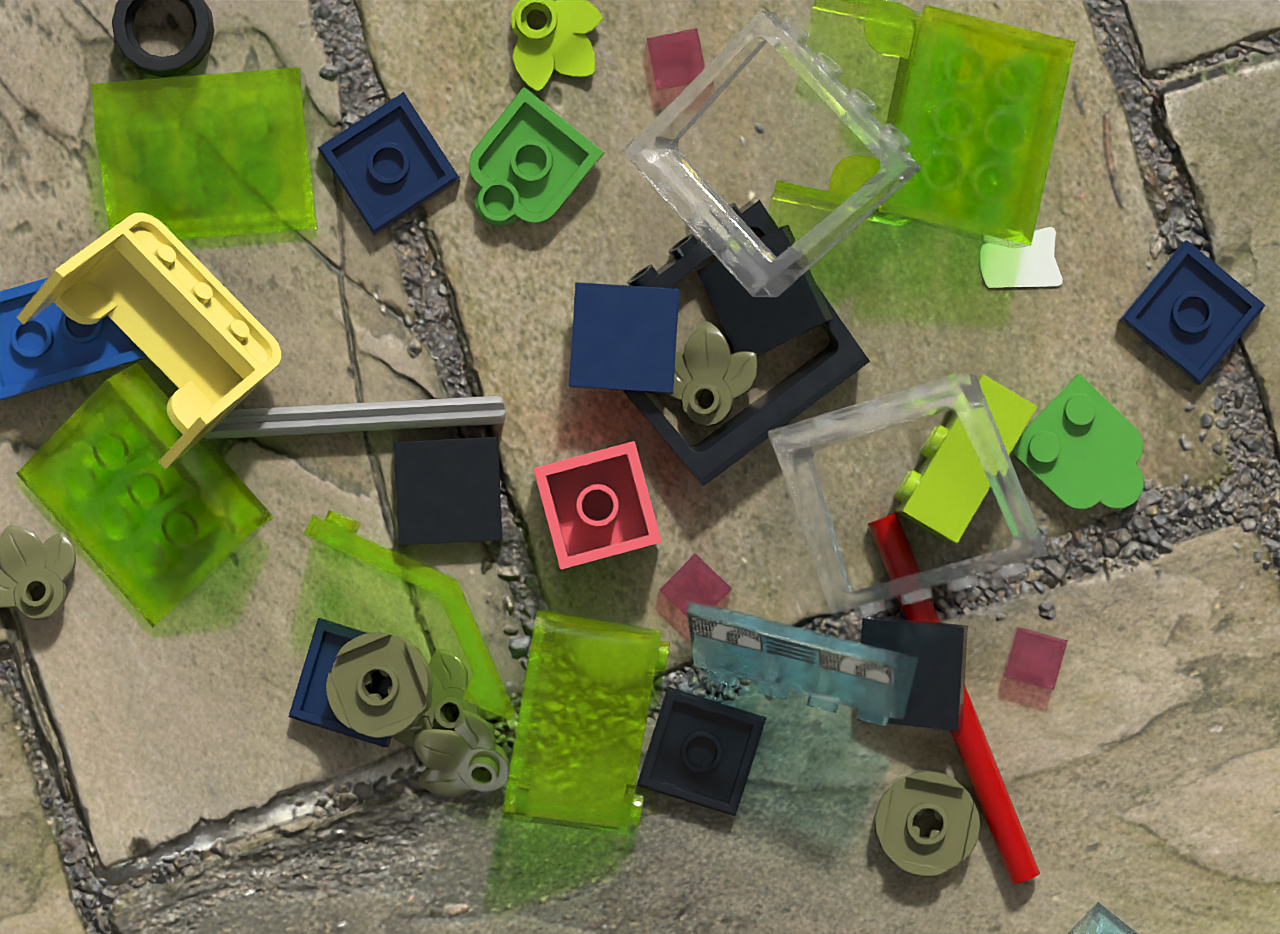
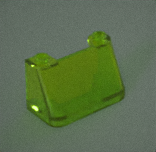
[502,609,670,835]

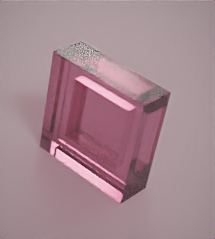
[647,28,708,91]
[659,553,732,619]
[1002,626,1068,690]

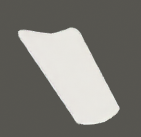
[980,227,1063,288]

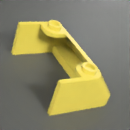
[16,213,281,470]

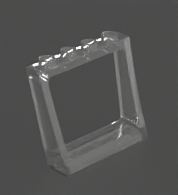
[622,10,922,297]
[768,374,1049,618]

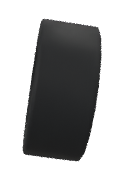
[112,0,215,78]

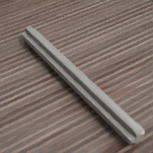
[203,396,506,439]

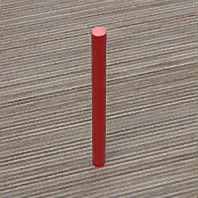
[868,512,1040,885]

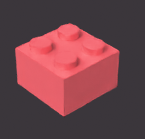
[533,441,662,570]

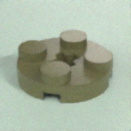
[326,632,433,738]
[875,770,980,876]

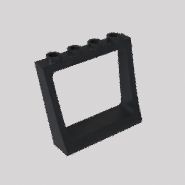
[623,197,870,487]

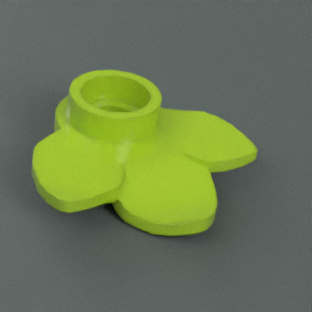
[511,0,603,91]

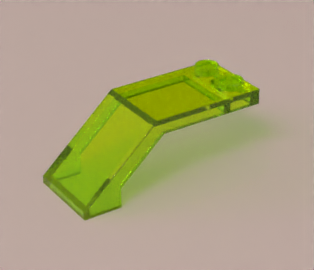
[304,510,518,720]

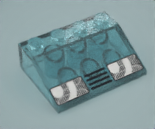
[687,602,918,726]

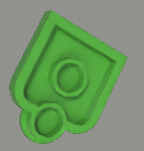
[469,87,605,226]
[1011,374,1144,509]

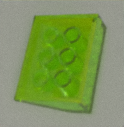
[879,5,1076,249]
[91,67,318,240]
[16,363,274,628]

